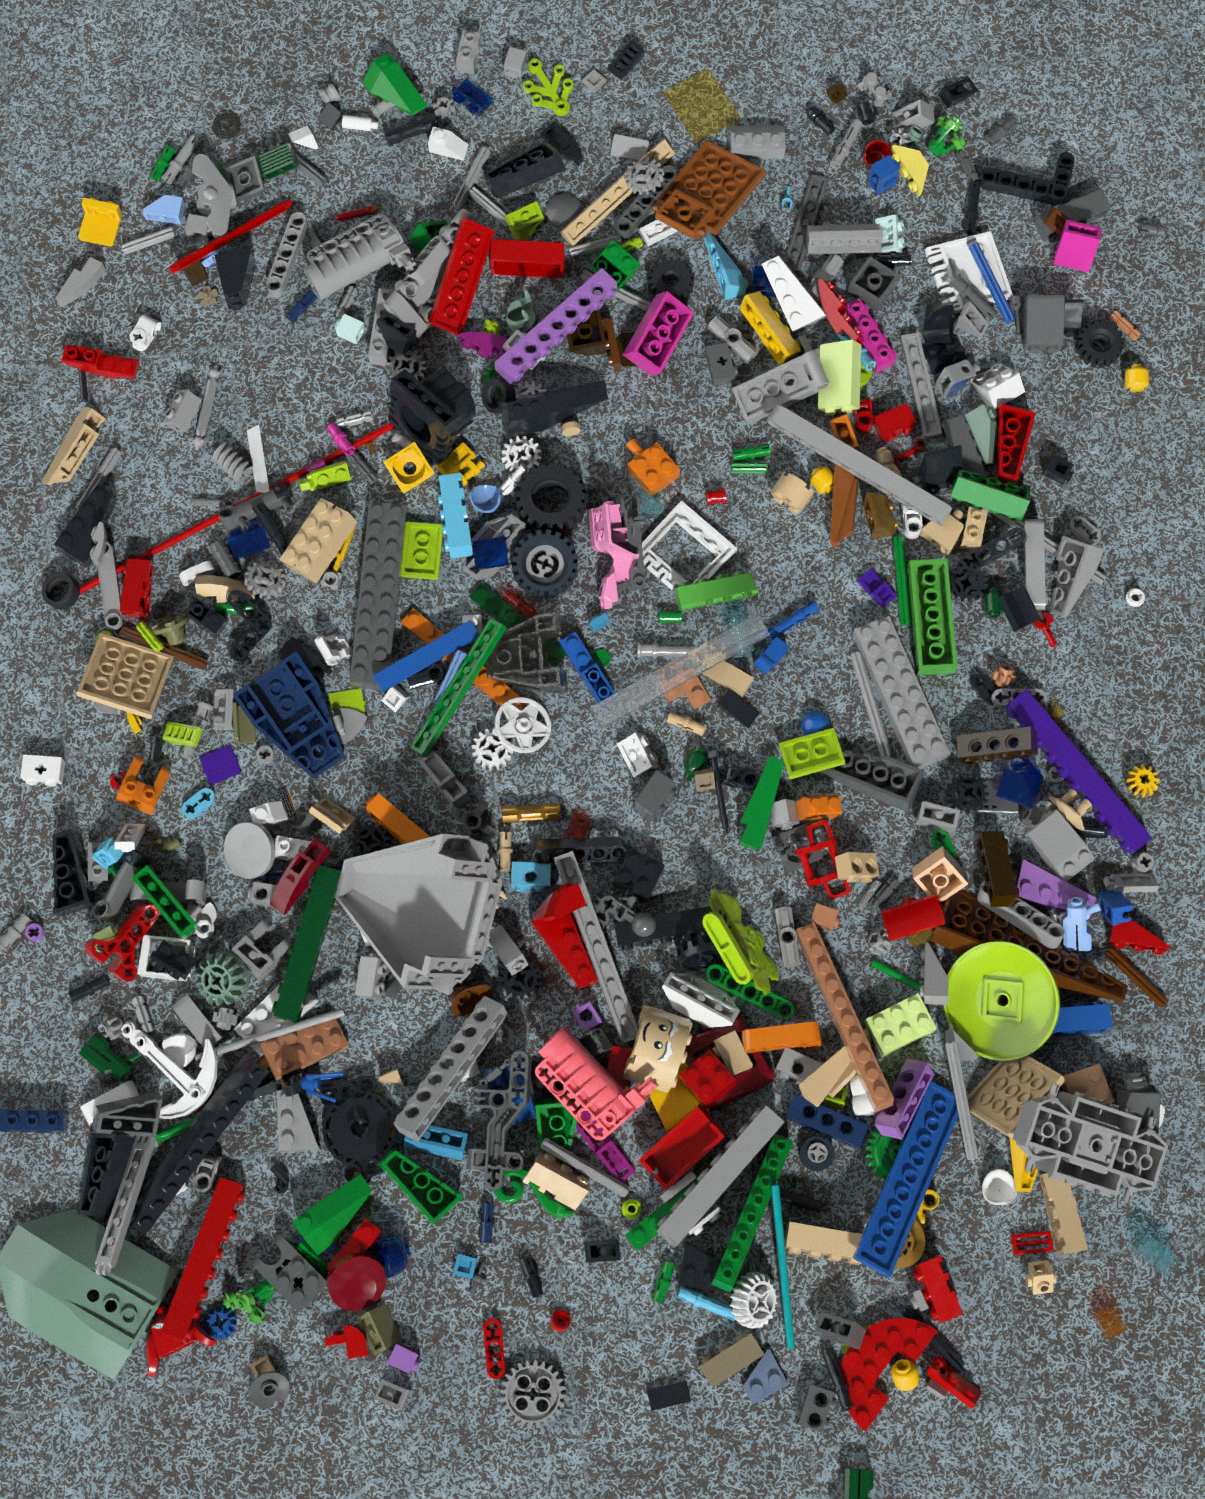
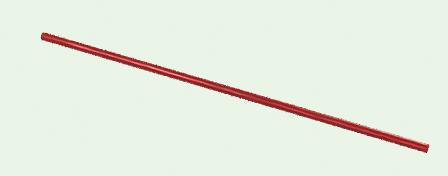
[80,422,396,594]

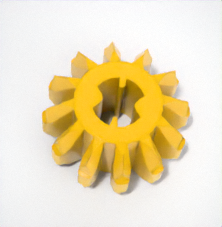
[1126,764,1160,798]

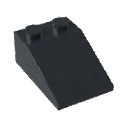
[918,445,962,495]

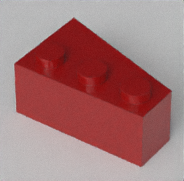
[912,1255,963,1324]

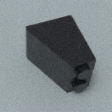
[214,247,256,310]

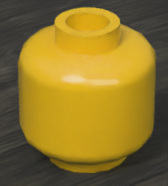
[1125,364,1149,392]
[810,466,834,494]
[891,1359,920,1391]

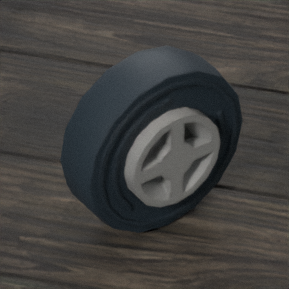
[799,1135,835,1171]

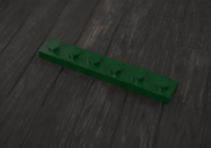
[469,583,567,668]

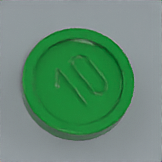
[592,649,611,668]

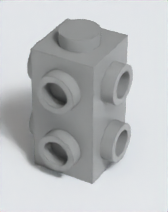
[163,389,202,432]
[355,953,387,999]

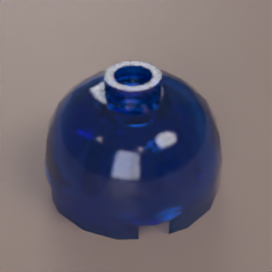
[374,1236,411,1279]

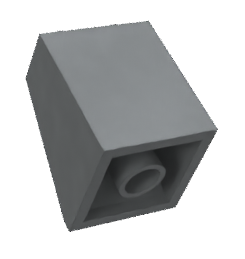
[1021,295,1065,353]

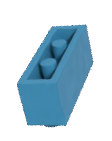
[404,1125,468,1161]

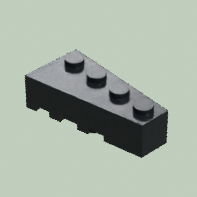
[483,141,566,199]
[54,484,117,570]
[53,829,96,917]
[78,1133,135,1218]

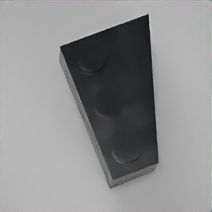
[678,1243,742,1295]

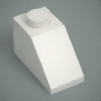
[428,127,469,161]
[249,801,288,829]

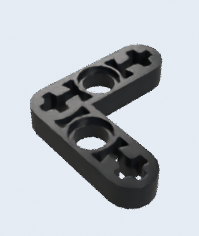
[226,590,272,661]
[247,1071,303,1101]

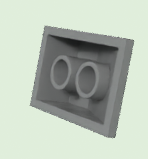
[1026,809,1095,882]

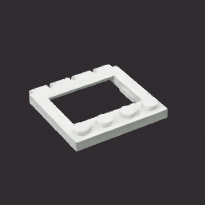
[642,501,737,593]

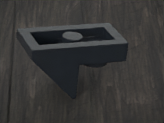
[584,1240,621,1264]

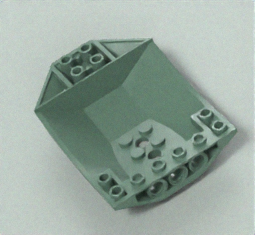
[0,1209,179,1380]

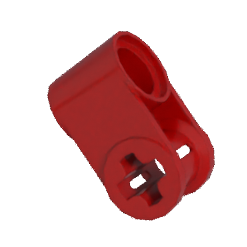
[852,396,873,433]

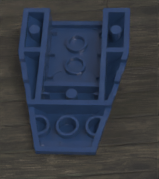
[232,652,345,779]

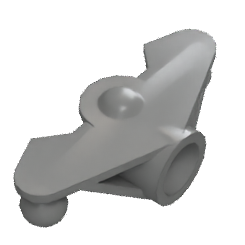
[192,154,236,239]

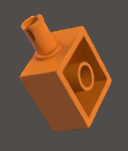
[626,438,680,498]

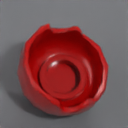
[863,140,892,168]

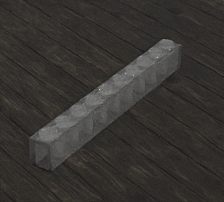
[590,614,769,729]

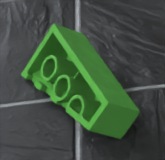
[674,571,759,611]

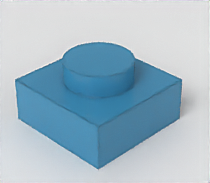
[589,613,609,634]
[453,1254,478,1279]

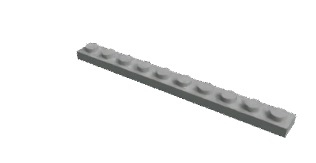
[553,851,638,1044]

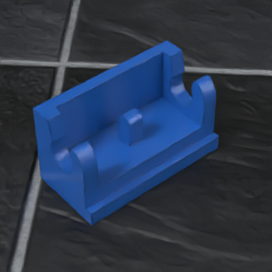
[1098,890,1133,926]

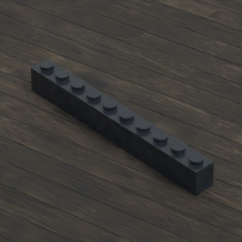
[129,1053,269,1235]

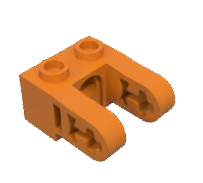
[116,755,171,815]

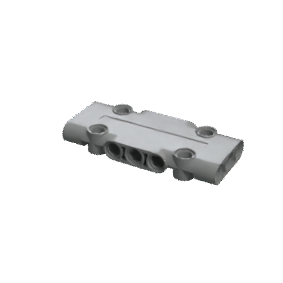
[383,209,491,340]

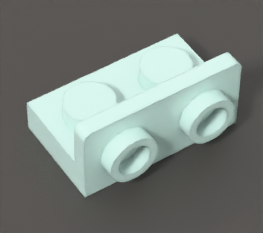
[875,214,905,255]

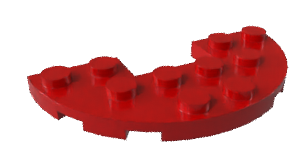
[841,1318,937,1432]

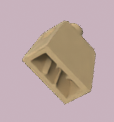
[920,509,965,556]

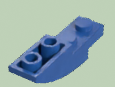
[559,632,617,705]

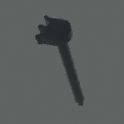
[705,750,729,833]

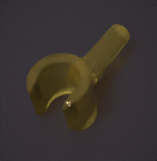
[1050,707,1068,734]

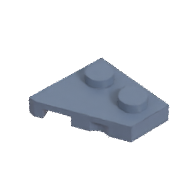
[743,1349,788,1405]

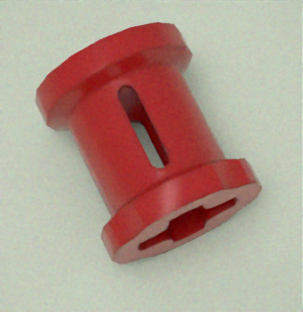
[706,488,726,506]

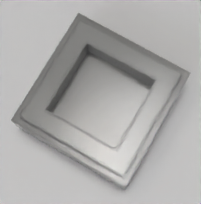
[582,69,607,93]

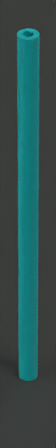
[771,1185,795,1349]

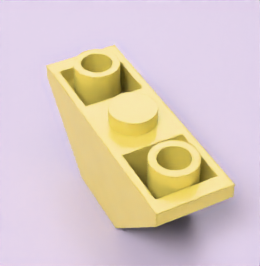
[891,145,929,196]

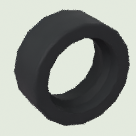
[481,378,516,414]
[41,572,80,610]

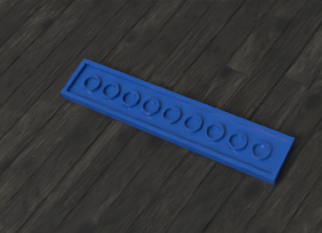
[853,1081,958,1278]

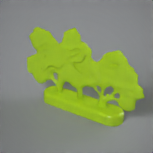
[703,889,779,995]

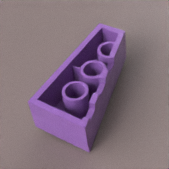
[1015,859,1095,920]

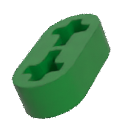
[931,829,956,860]

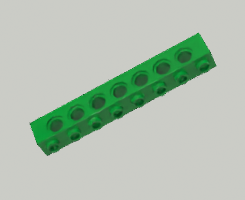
[711,1133,794,1293]

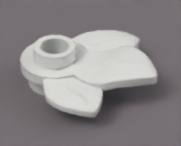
[187,902,217,939]

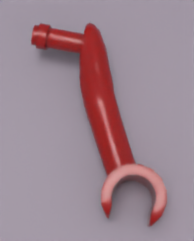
[894,439,925,469]

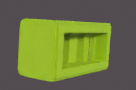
[163,722,203,747]

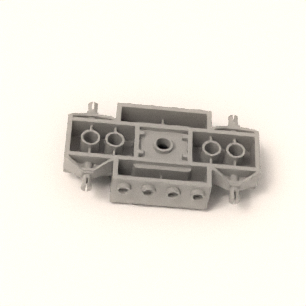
[1013,1084,1168,1204]

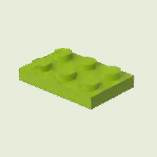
[401,522,444,580]
[779,728,845,780]

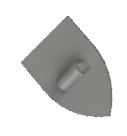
[328,708,367,745]

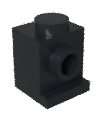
[1043,454,1074,485]

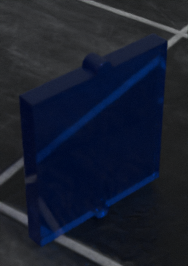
[472,536,509,571]

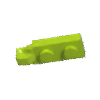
[298,461,351,491]

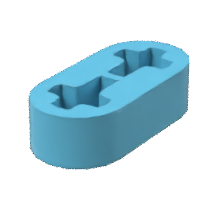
[182,788,216,819]

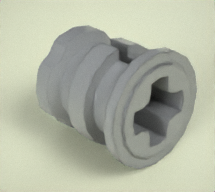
[1132,853,1154,874]

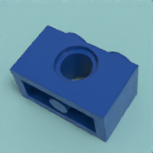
[868,155,900,195]

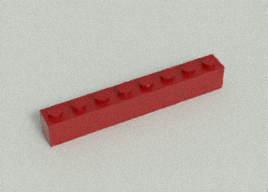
[160,1177,246,1344]

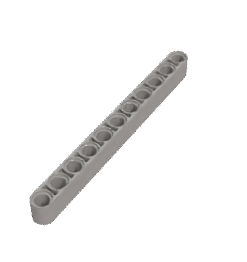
[767,404,952,526]

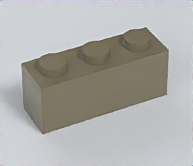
[699,1332,765,1388]

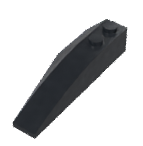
[500,380,608,438]

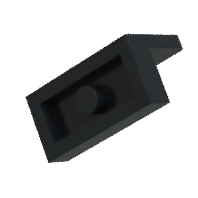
[998,585,1040,632]

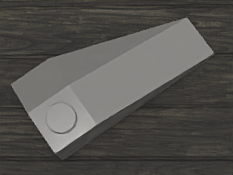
[1051,536,1104,618]

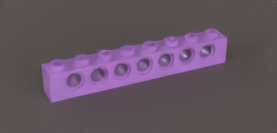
[495,268,617,384]

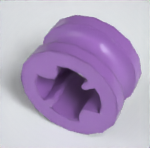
[25,923,44,942]

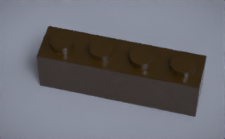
[977,831,1020,907]

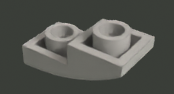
[90,522,107,566]

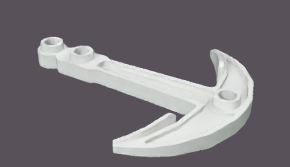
[121,1022,218,1119]

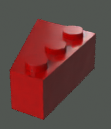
[119,559,154,619]

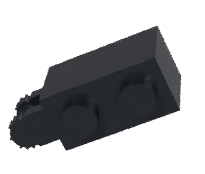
[277,636,333,684]

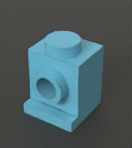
[91,838,124,869]

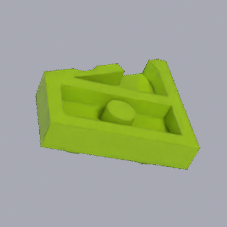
[504,201,544,241]

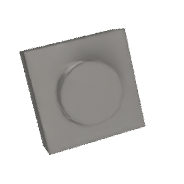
[909,1289,929,1312]

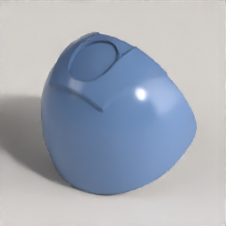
[469,484,503,513]

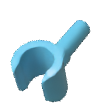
[781,186,792,210]

